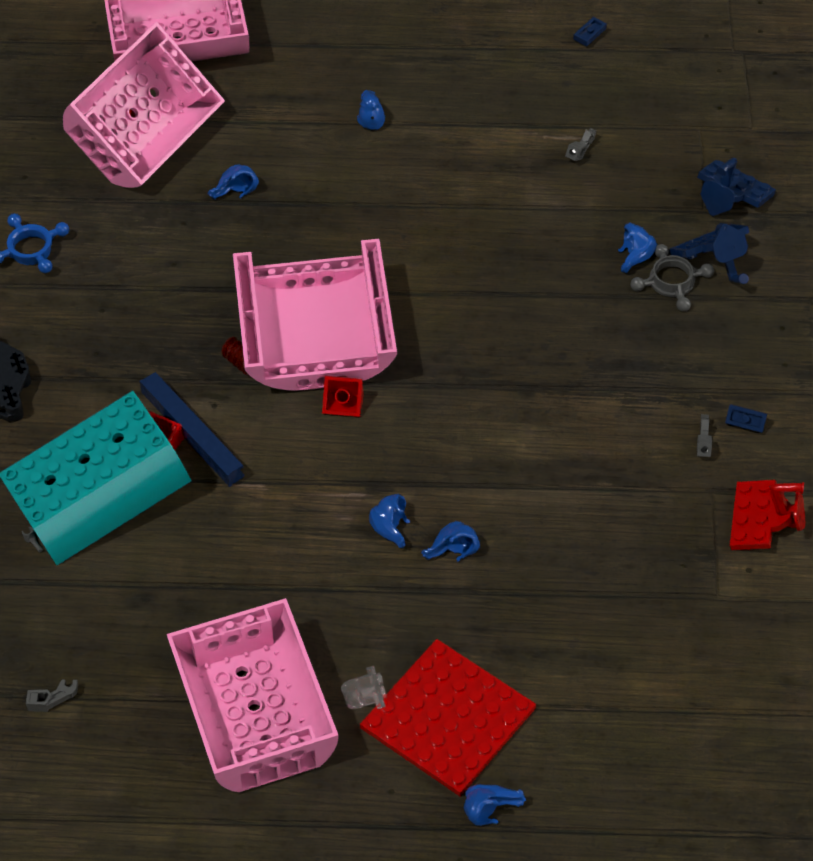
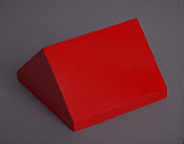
[322,376,364,417]

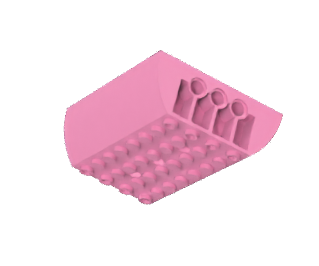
[104,0,249,62]
[63,22,225,188]
[167,598,338,792]

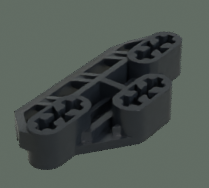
[0,341,32,422]

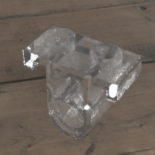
[341,666,387,709]

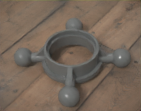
[630,244,714,312]

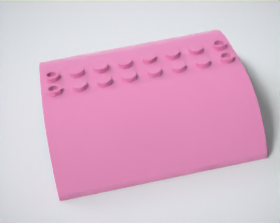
[233,239,397,390]

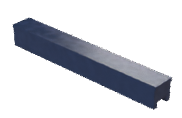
[139,372,244,487]

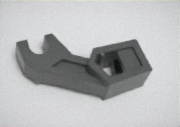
[565,128,597,161]
[697,414,712,457]
[26,680,78,712]

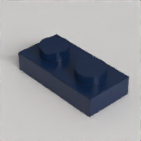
[573,17,607,46]
[725,404,768,432]

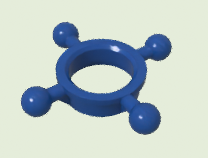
[0,213,69,273]

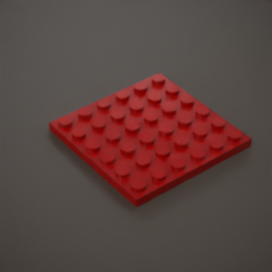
[360,639,536,797]

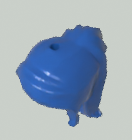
[357,90,385,130]
[208,164,259,200]
[618,223,657,273]
[369,494,410,548]
[421,521,480,562]
[464,784,526,826]

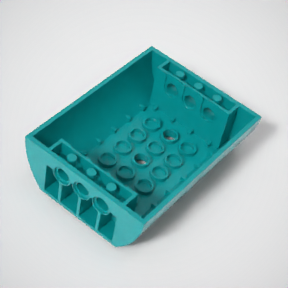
[0,390,191,565]

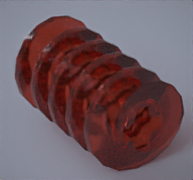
[221,337,249,375]

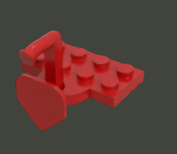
[730,480,805,550]

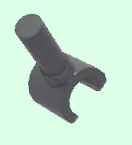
[22,527,43,553]

